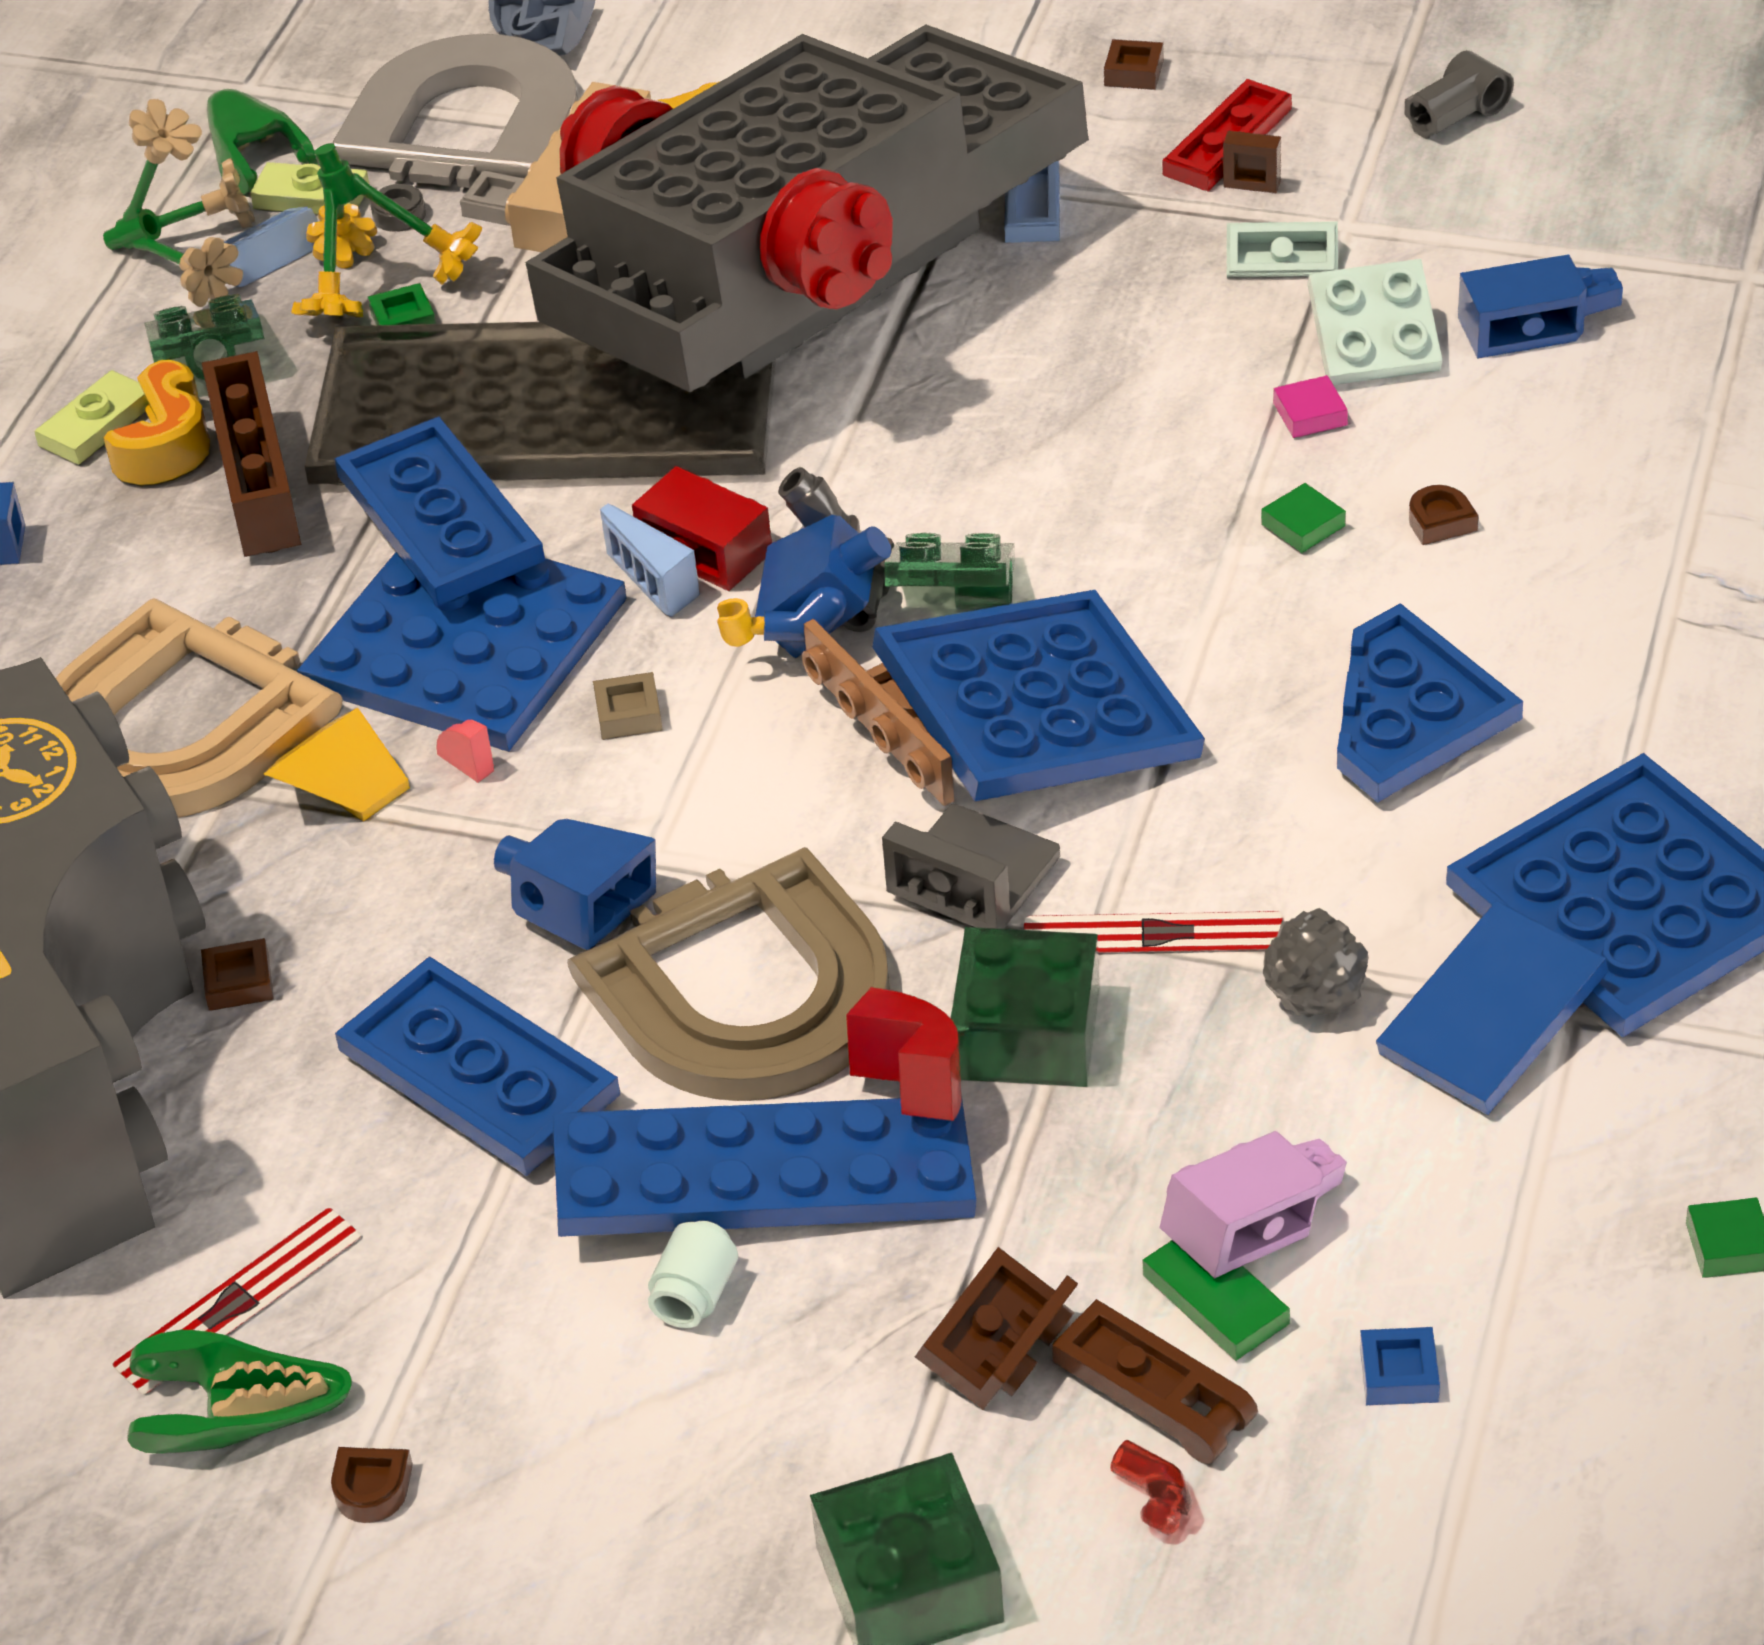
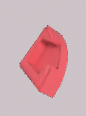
[436,720,494,783]

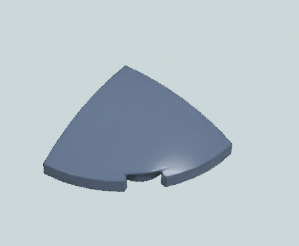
[488,0,596,56]

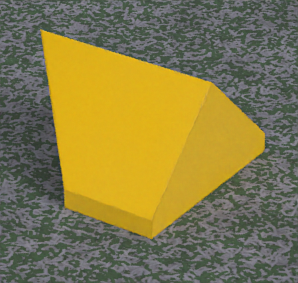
[264,707,410,822]

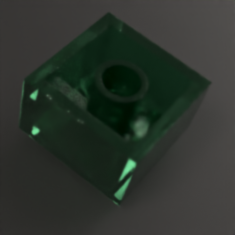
[951,927,1100,1087]
[810,1452,1004,1645]

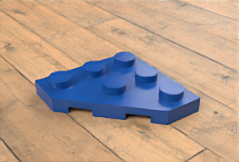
[1337,603,1524,803]

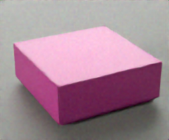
[1273,375,1348,438]

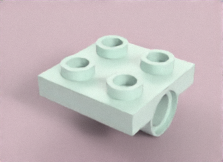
[1307,259,1443,385]

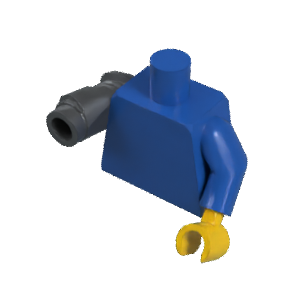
[717,467,891,658]

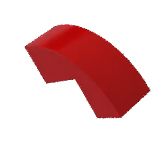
[846,987,962,1121]

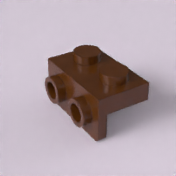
[914,1247,1079,1410]

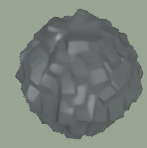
[1263,908,1369,1017]

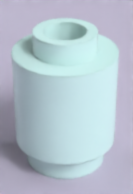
[648,1221,738,1328]

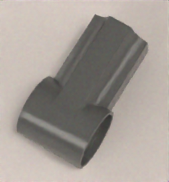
[1404,50,1514,139]

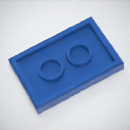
[1376,900,1608,1115]

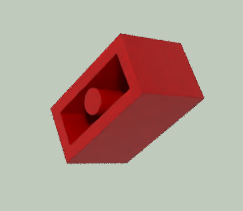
[631,466,772,591]

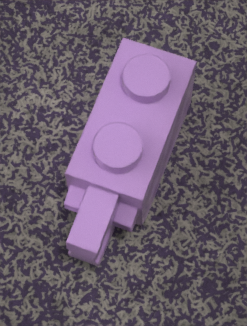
[1159,1131,1347,1278]

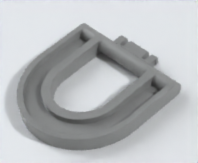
[333,34,578,188]

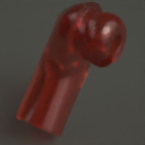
[1110,1440,1192,1535]

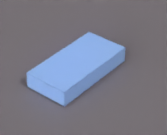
[1005,161,1060,243]

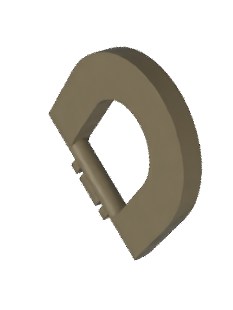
[567,847,890,1101]

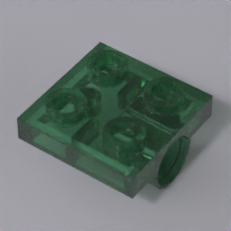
[144,294,265,380]
[885,533,1015,609]

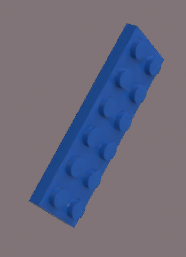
[553,1098,976,1237]

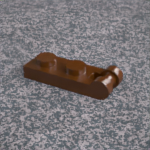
[1052,1299,1258,1464]

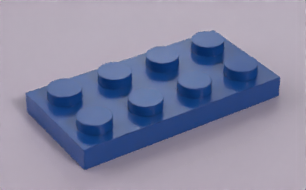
[334,416,545,606]
[335,956,621,1176]

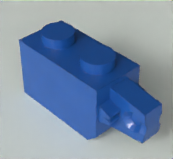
[1458,254,1623,359]

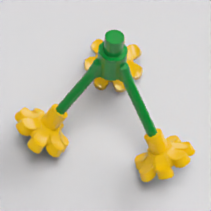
[291,143,483,318]

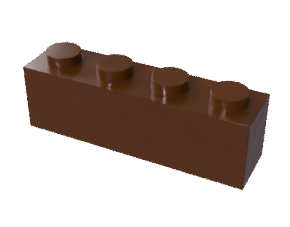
[201,351,302,557]

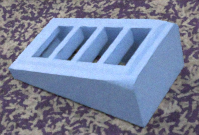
[600,503,700,617]

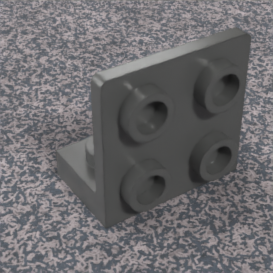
[882,804,1060,936]

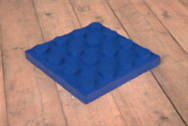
[297,552,627,752]
[872,589,1205,802]
[1446,753,1764,1037]

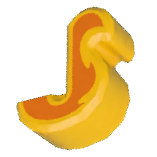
[103,360,210,485]

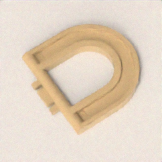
[56,598,342,818]

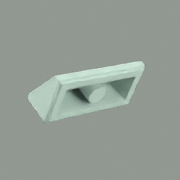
[1227,221,1338,278]

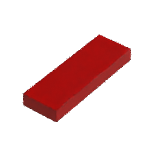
[1162,79,1292,192]

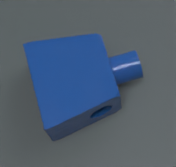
[494,818,656,950]

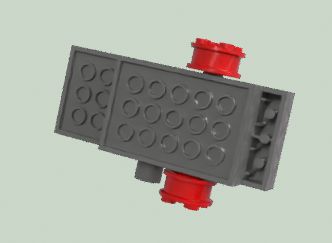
[525,24,1089,392]

